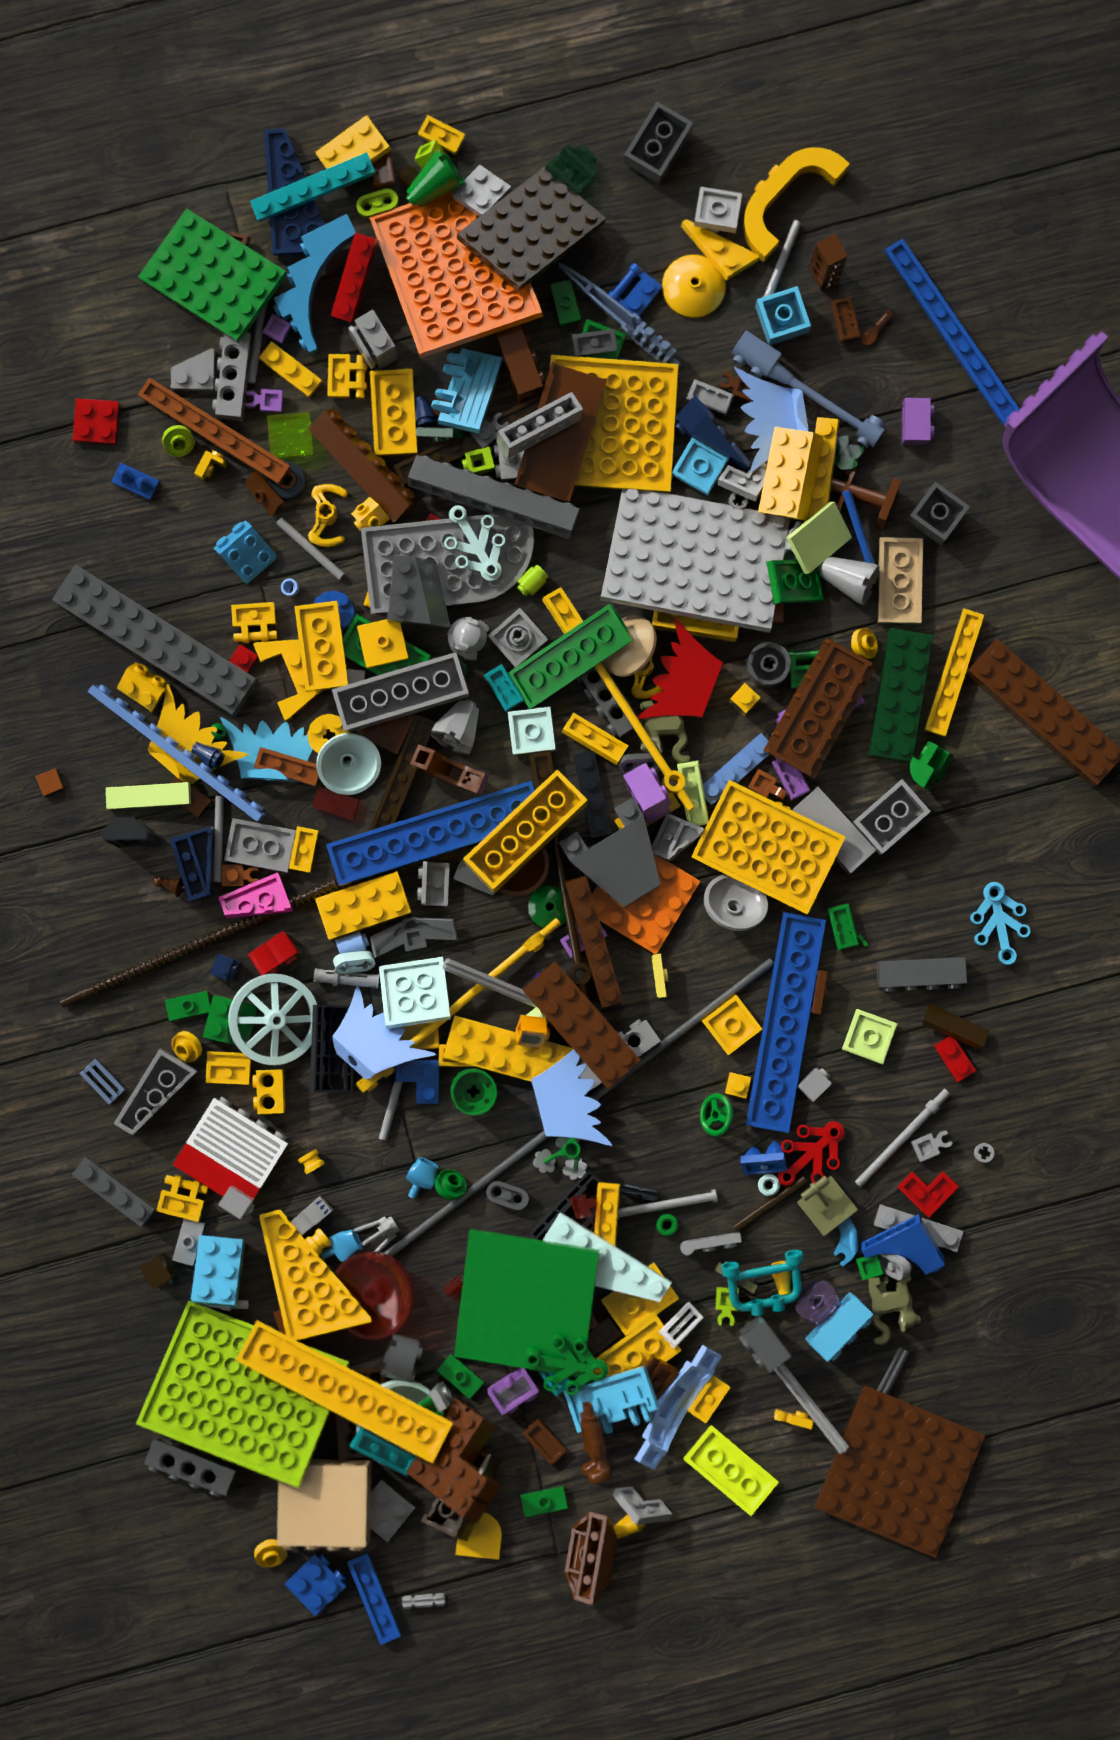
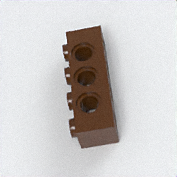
[809,234,848,290]

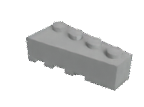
[114,1048,197,1135]

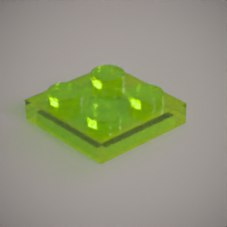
[267,412,314,459]

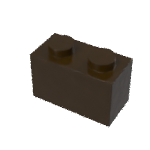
[139,1253,178,1290]

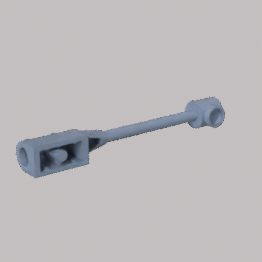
[731,330,885,448]

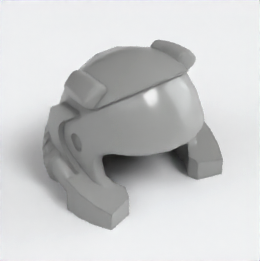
[447,617,490,661]

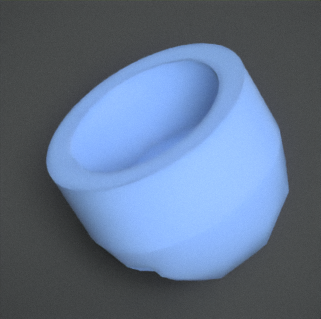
[281,578,300,597]

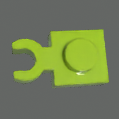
[715,1287,739,1326]

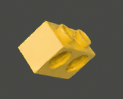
[253,1069,286,1114]

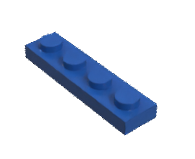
[347,1553,401,1645]

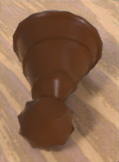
[153,875,185,897]

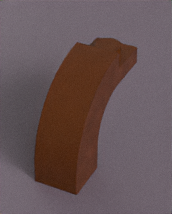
[410,744,489,795]

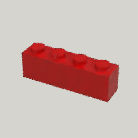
[331,232,379,323]

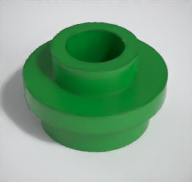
[656,1214,678,1236]

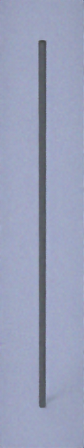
[375,958,774,1263]

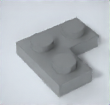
[718,463,767,502]
[613,1486,672,1525]

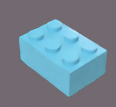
[191,1235,245,1308]
[805,1292,873,1362]

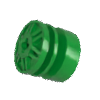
[450,1068,497,1116]

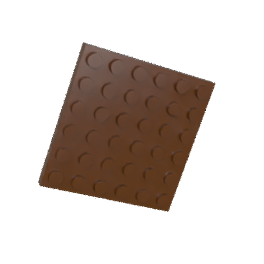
[814,1385,985,1558]

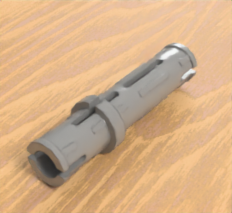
[314,968,380,988]

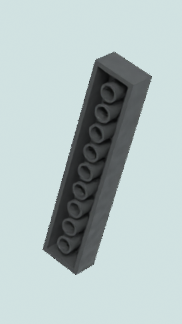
[52,564,258,717]

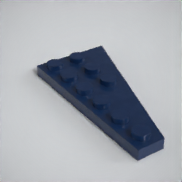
[264,128,325,256]

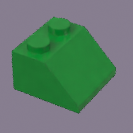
[203,995,258,1045]

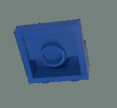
[285,1552,347,1616]

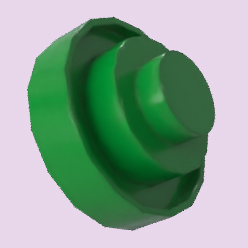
[435,1169,467,1200]

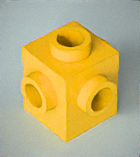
[351,497,390,531]

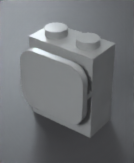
[348,310,398,369]

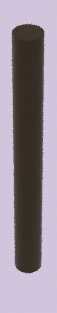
[732,1176,808,1232]

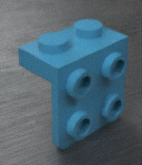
[213,520,277,583]

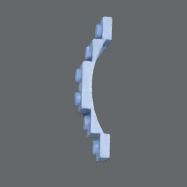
[635,1345,722,1470]

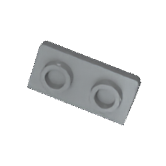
[417,861,450,907]

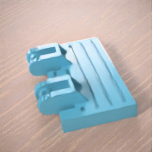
[431,348,503,434]
[564,1366,659,1434]

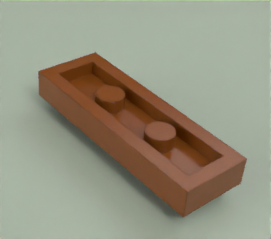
[254,747,319,787]

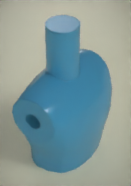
[406,1157,439,1199]
[321,1229,363,1262]

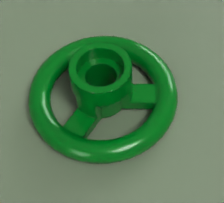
[700,1093,733,1137]

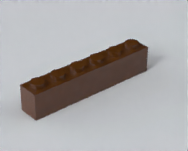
[308,409,419,522]
[565,876,623,1008]

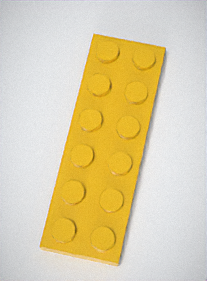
[443,1016,573,1082]

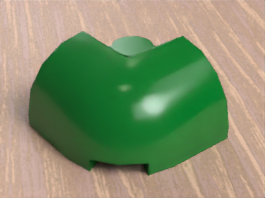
[910,741,954,790]

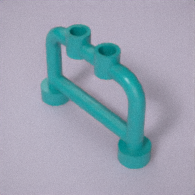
[721,1250,803,1316]

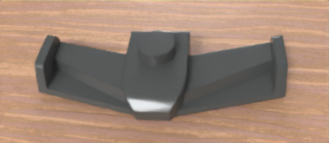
[370,916,459,958]

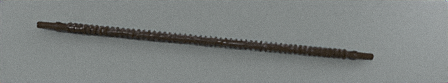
[60,878,356,1008]

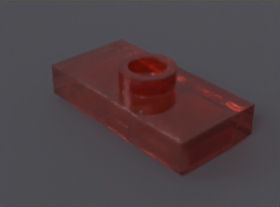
[311,786,359,821]

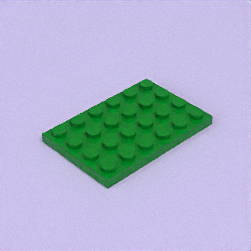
[138,209,288,343]

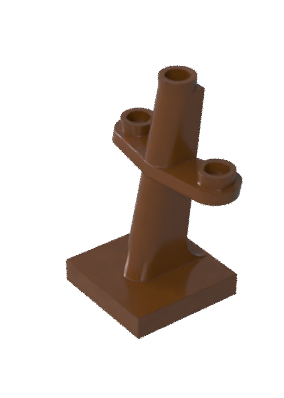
[831,463,901,530]

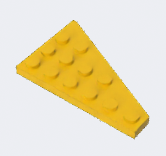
[259,1210,372,1341]

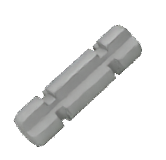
[402,1593,445,1609]

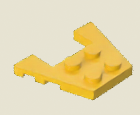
[253,639,323,721]

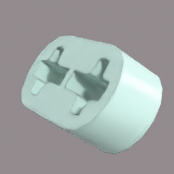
[333,951,375,974]

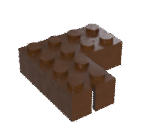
[407,1398,501,1524]

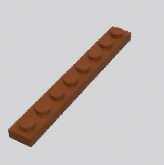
[138,377,291,485]

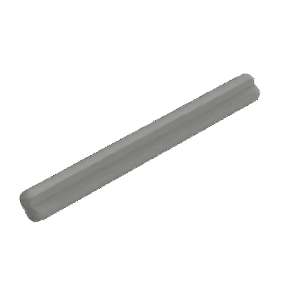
[442,958,536,1007]
[774,1363,849,1454]

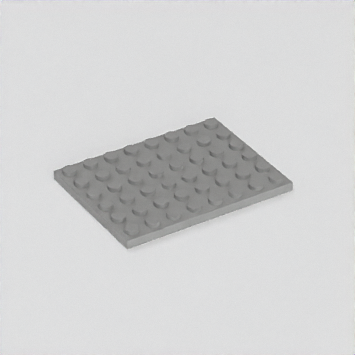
[600,489,790,633]

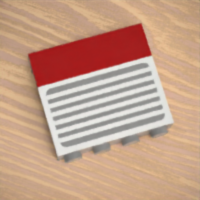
[173,1096,290,1199]

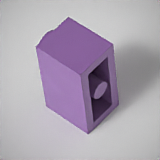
[902,398,934,445]

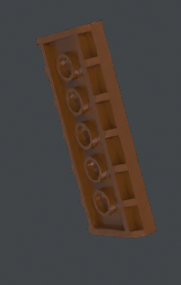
[514,362,607,503]
[763,638,877,779]

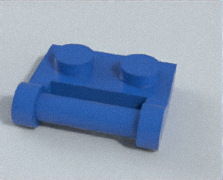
[608,263,662,317]

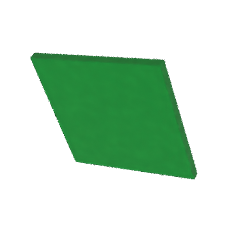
[454,1229,600,1377]

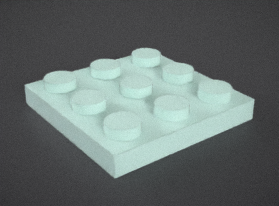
[379,957,451,1029]

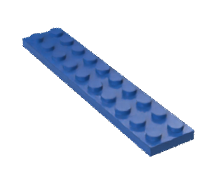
[326,781,535,886]
[746,912,826,1133]

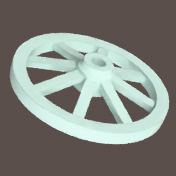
[228,974,317,1065]

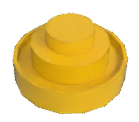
[851,628,878,660]
[171,1031,202,1062]
[254,1539,287,1568]

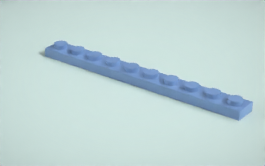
[87,684,266,822]

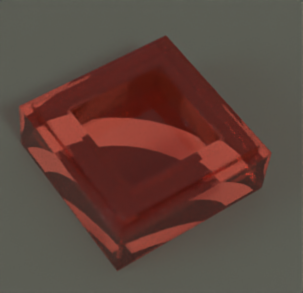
[442,1275,463,1298]

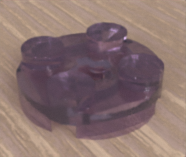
[795,1280,840,1325]

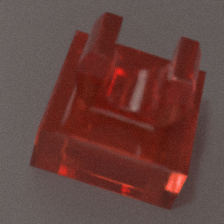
[570,1194,598,1219]

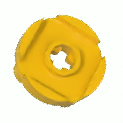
[308,714,345,754]

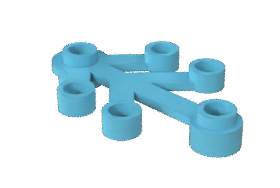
[970,882,1030,965]

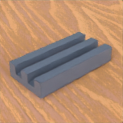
[79,1058,126,1105]

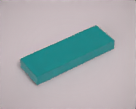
[350,1427,416,1476]

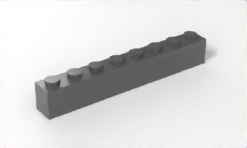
[408,455,579,539]

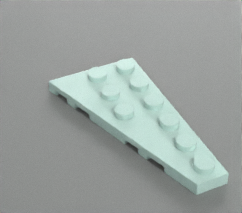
[543,1212,672,1302]

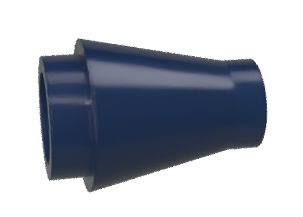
[414,395,436,428]
[191,742,225,769]

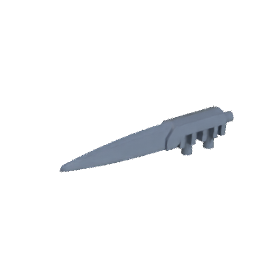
[558,263,681,368]

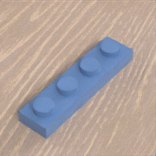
[703,733,769,806]

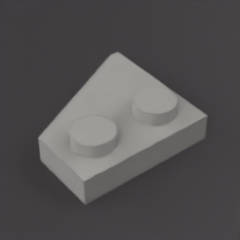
[171,349,215,391]
[652,813,705,861]

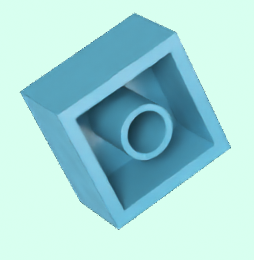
[755,286,811,346]

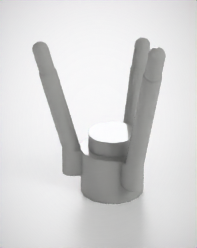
[354,1216,400,1266]

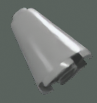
[818,557,880,605]

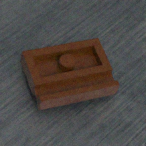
[643,1354,679,1401]

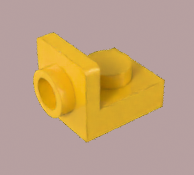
[194,451,227,481]

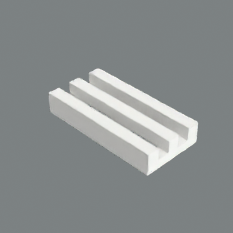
[658,1302,704,1348]

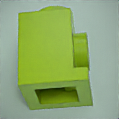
[462,447,495,475]

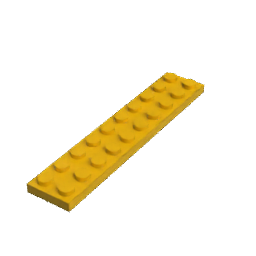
[236,1321,452,1463]

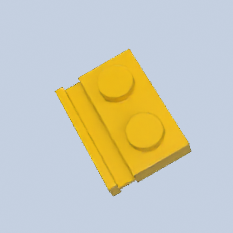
[206,1051,251,1085]

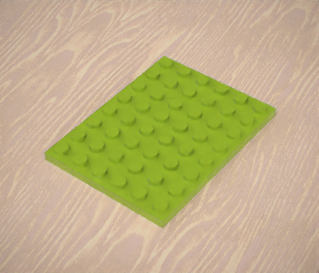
[136,1300,350,1488]

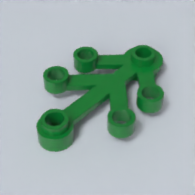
[524,1334,609,1395]

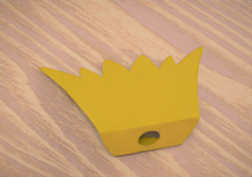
[148,684,249,784]

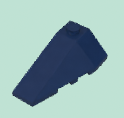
[675,395,751,471]

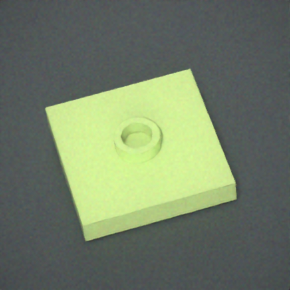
[842,1009,897,1064]

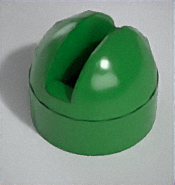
[211,723,227,741]

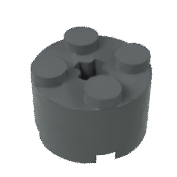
[746,642,791,688]
[381,1333,422,1382]

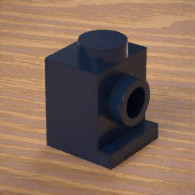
[210,954,241,982]

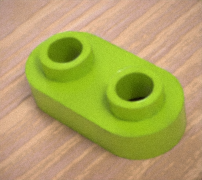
[356,189,398,218]

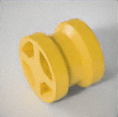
[298,1149,325,1175]
[305,1228,332,1256]

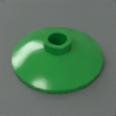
[528,886,566,928]

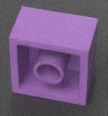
[623,763,671,824]

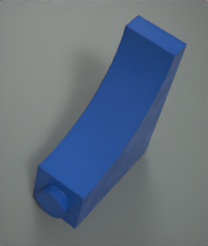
[862,1214,945,1275]

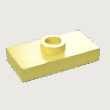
[652,954,668,998]

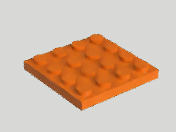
[592,854,700,954]

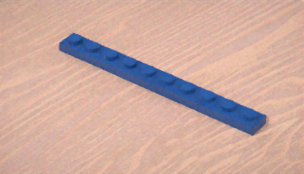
[884,238,1020,426]

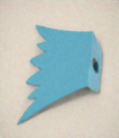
[220,717,313,782]

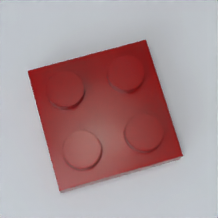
[73,398,120,445]

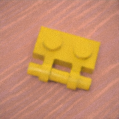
[328,354,367,399]
[231,602,277,644]
[156,1175,209,1222]

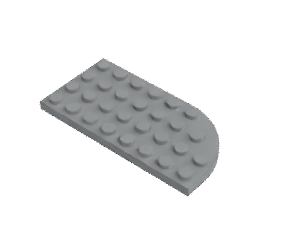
[361,514,534,614]

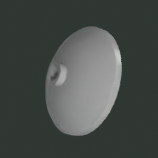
[704,874,768,931]

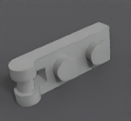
[680,1232,741,1255]

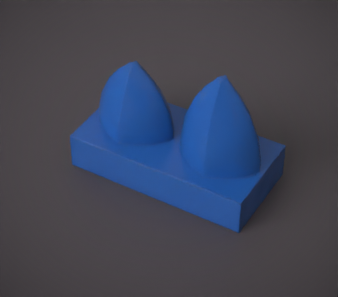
[112,463,160,501]
[741,1140,787,1175]

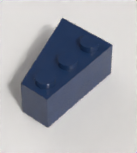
[169,826,214,902]

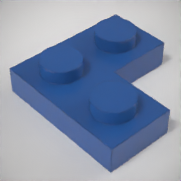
[395,1060,439,1104]

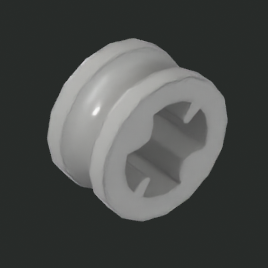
[729,492,748,509]
[974,1143,994,1163]

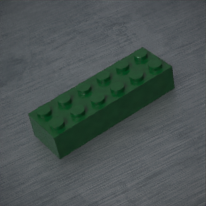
[867,628,933,764]

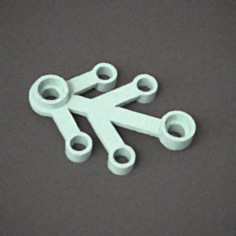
[444,505,505,581]

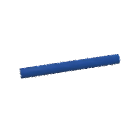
[842,490,875,564]

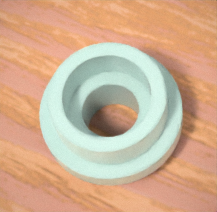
[758,1174,780,1196]

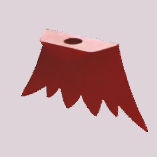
[637,617,723,719]

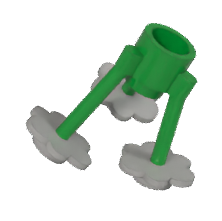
[533,1136,587,1180]

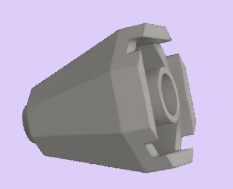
[431,699,479,755]

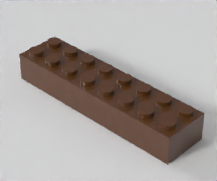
[966,639,1120,787]

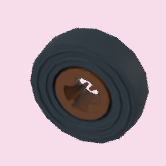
[268,461,306,500]

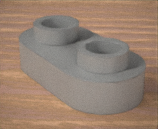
[878,1254,911,1280]

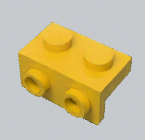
[117,662,170,712]

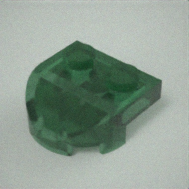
[545,144,598,195]

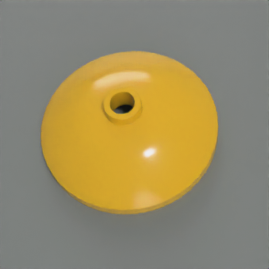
[662,255,726,318]

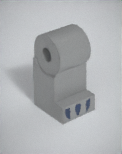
[291,1195,333,1235]

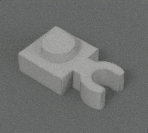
[911,1131,952,1162]

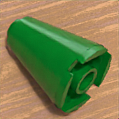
[406,149,466,207]

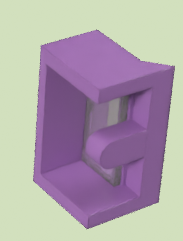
[487,1367,539,1415]

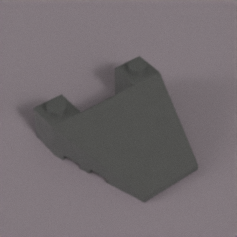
[559,797,661,908]

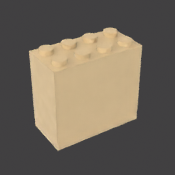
[277,1459,372,1551]

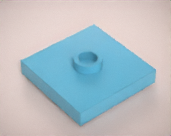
[672,437,729,496]

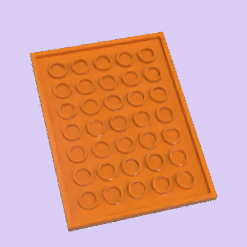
[370,190,543,358]

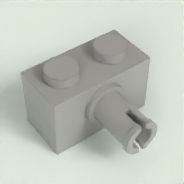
[494,443,524,483]

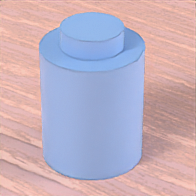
[335,931,369,954]

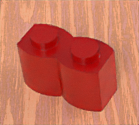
[248,931,299,975]

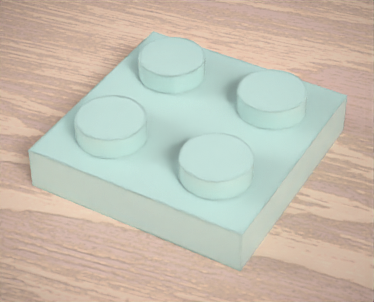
[508,707,555,755]

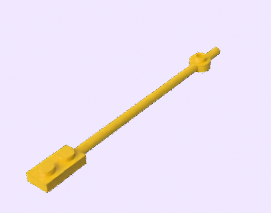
[542,587,695,811]
[356,918,561,1092]

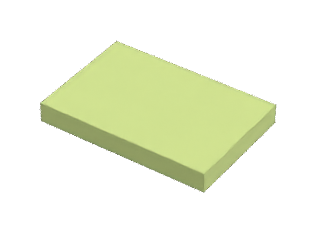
[786,502,852,574]

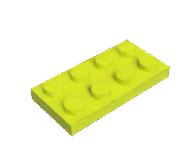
[683,1425,779,1516]

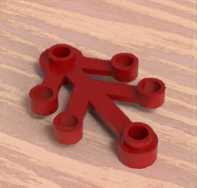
[777,1121,845,1186]

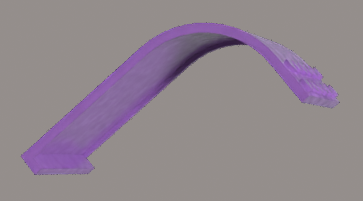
[1002,331,1120,580]

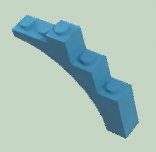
[273,214,356,355]

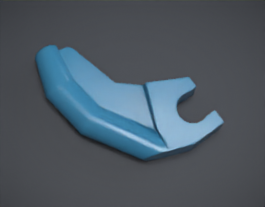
[834,1218,858,1266]

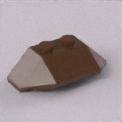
[565,1511,618,1605]

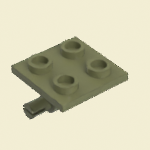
[797,1176,858,1237]

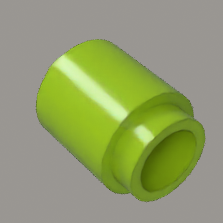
[517,565,549,596]

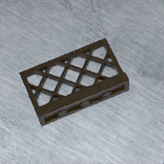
[334,1366,386,1461]

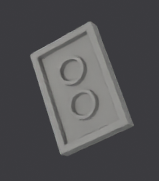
[224,818,296,873]

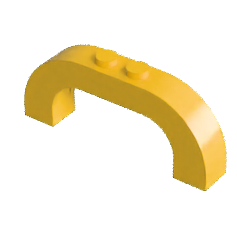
[743,148,850,263]

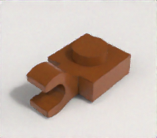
[748,769,787,801]

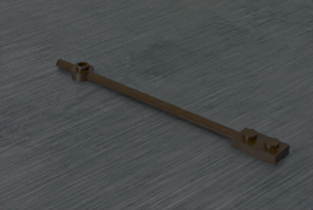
[529,751,591,1000]

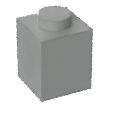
[797,1068,832,1102]
[219,1186,255,1219]

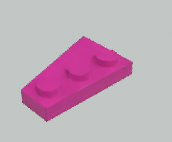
[218,873,293,919]

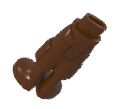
[580,1402,612,1483]

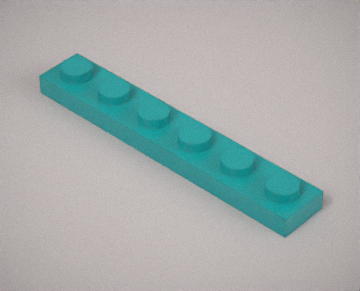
[250,152,376,223]

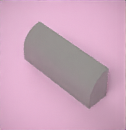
[793,787,876,875]

